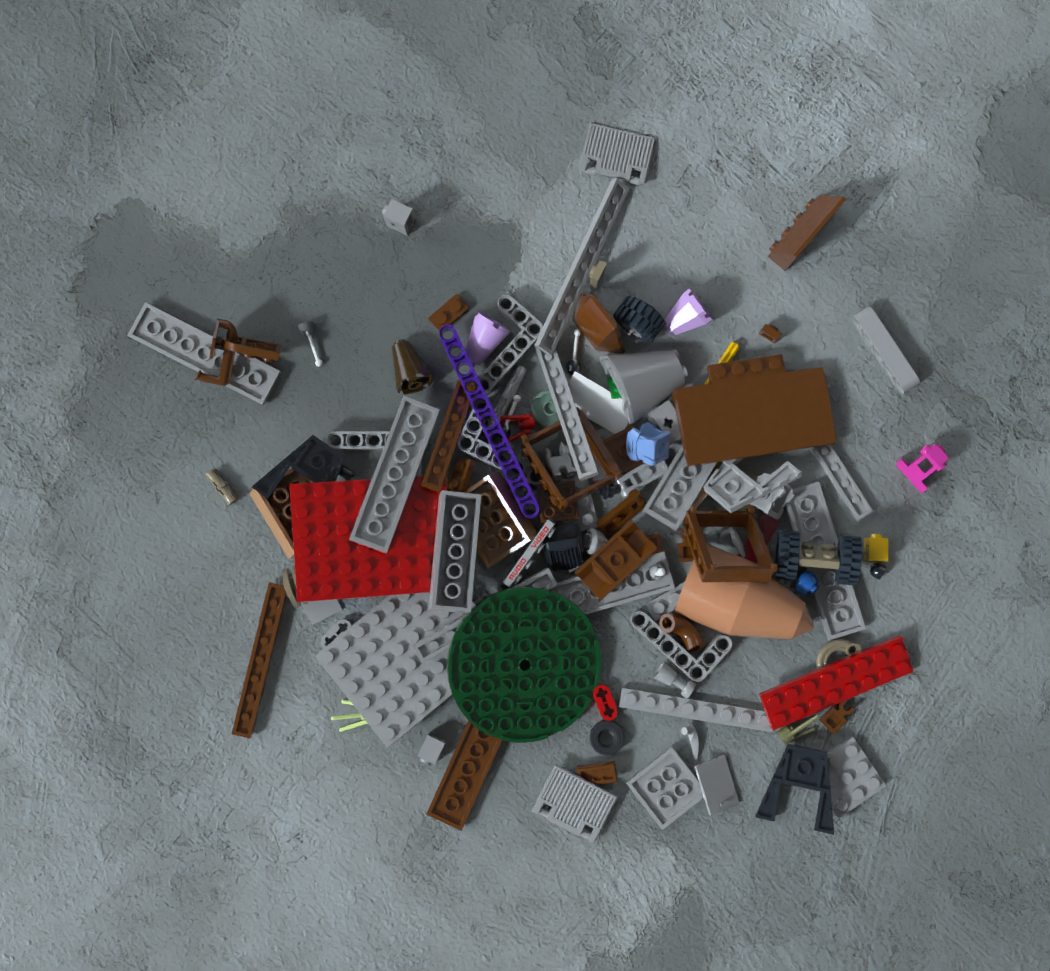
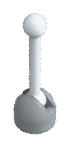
[649,564,666,580]

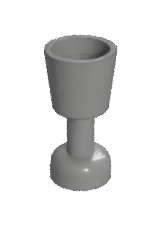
[653,662,696,699]

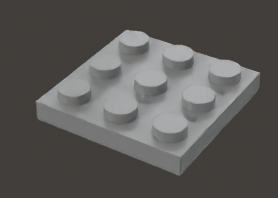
[819,736,886,819]
[626,747,704,830]

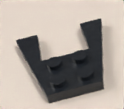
[251,435,345,498]
[755,744,834,835]

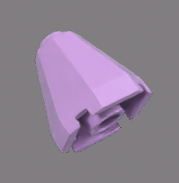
[664,289,713,335]

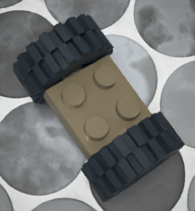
[775,530,862,586]

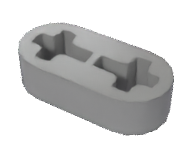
[321,619,352,648]

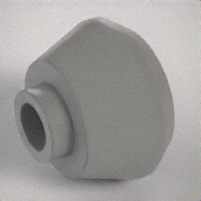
[583,528,607,555]

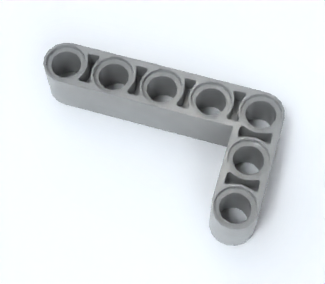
[475,295,543,395]
[457,400,541,486]
[327,431,422,477]
[630,611,732,682]

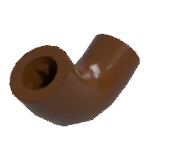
[659,613,705,652]

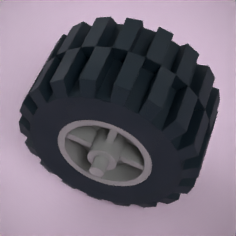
[613,296,666,343]

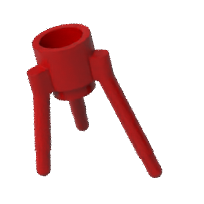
[498,414,535,444]

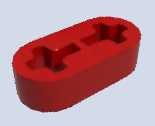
[593,684,618,721]

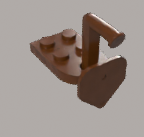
[195,318,281,386]

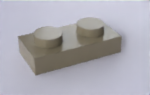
[588,260,607,289]

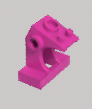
[896,444,949,493]

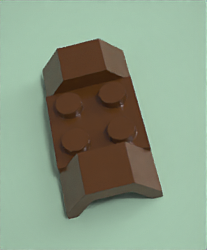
[575,519,658,601]

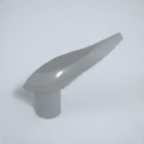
[719,527,745,558]
[681,723,699,760]

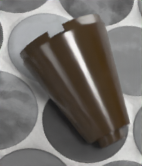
[392,339,434,395]

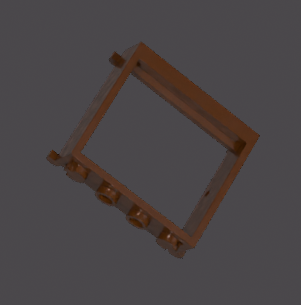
[520,407,622,511]
[682,505,777,582]

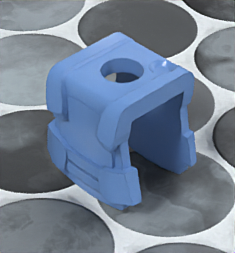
[626,422,670,465]

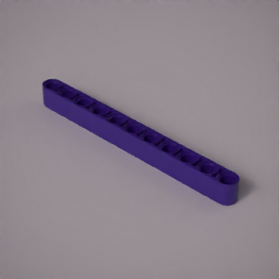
[439,325,539,519]

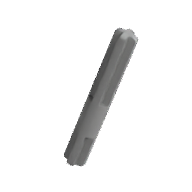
[486,365,527,427]

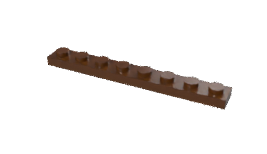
[232,582,287,738]

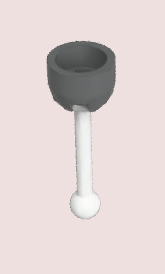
[298,321,323,367]

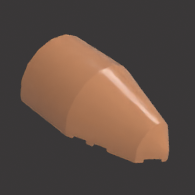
[674,543,814,640]

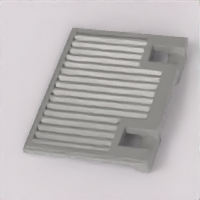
[579,123,656,186]
[531,764,618,844]

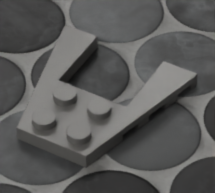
[703,458,802,513]

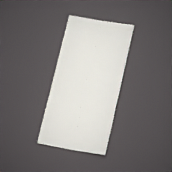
[568,371,629,434]

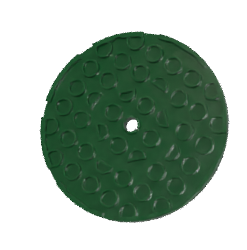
[447,586,601,743]

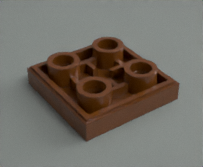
[536,480,579,523]

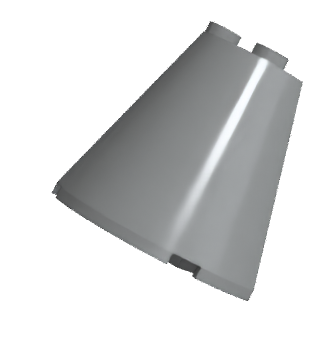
[599,350,688,424]

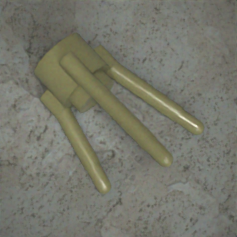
[776,715,820,745]

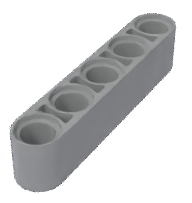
[851,306,920,394]

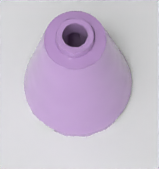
[465,312,510,367]

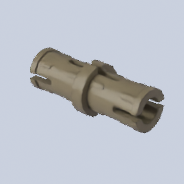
[205,468,238,506]

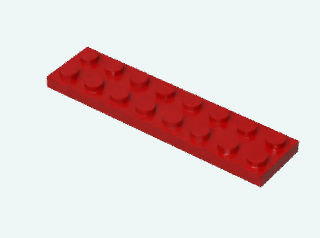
[759,635,914,731]

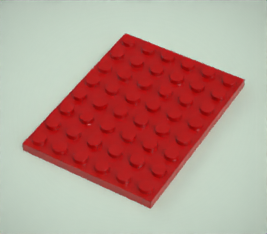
[290,475,447,603]

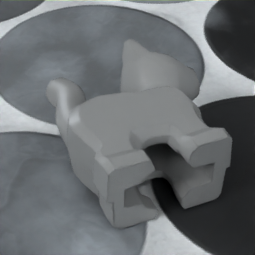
[544,442,577,482]

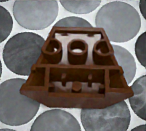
[573,293,625,354]

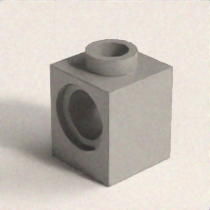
[418,733,446,765]

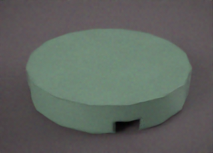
[531,390,560,427]

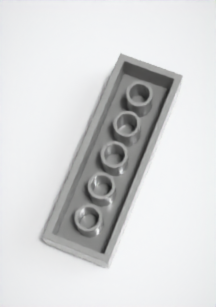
[428,490,481,614]

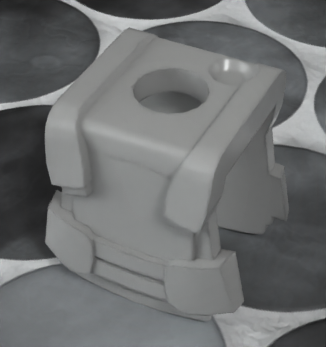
[750,473,795,519]

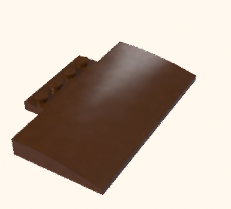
[672,354,836,467]

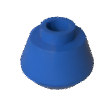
[794,570,820,595]

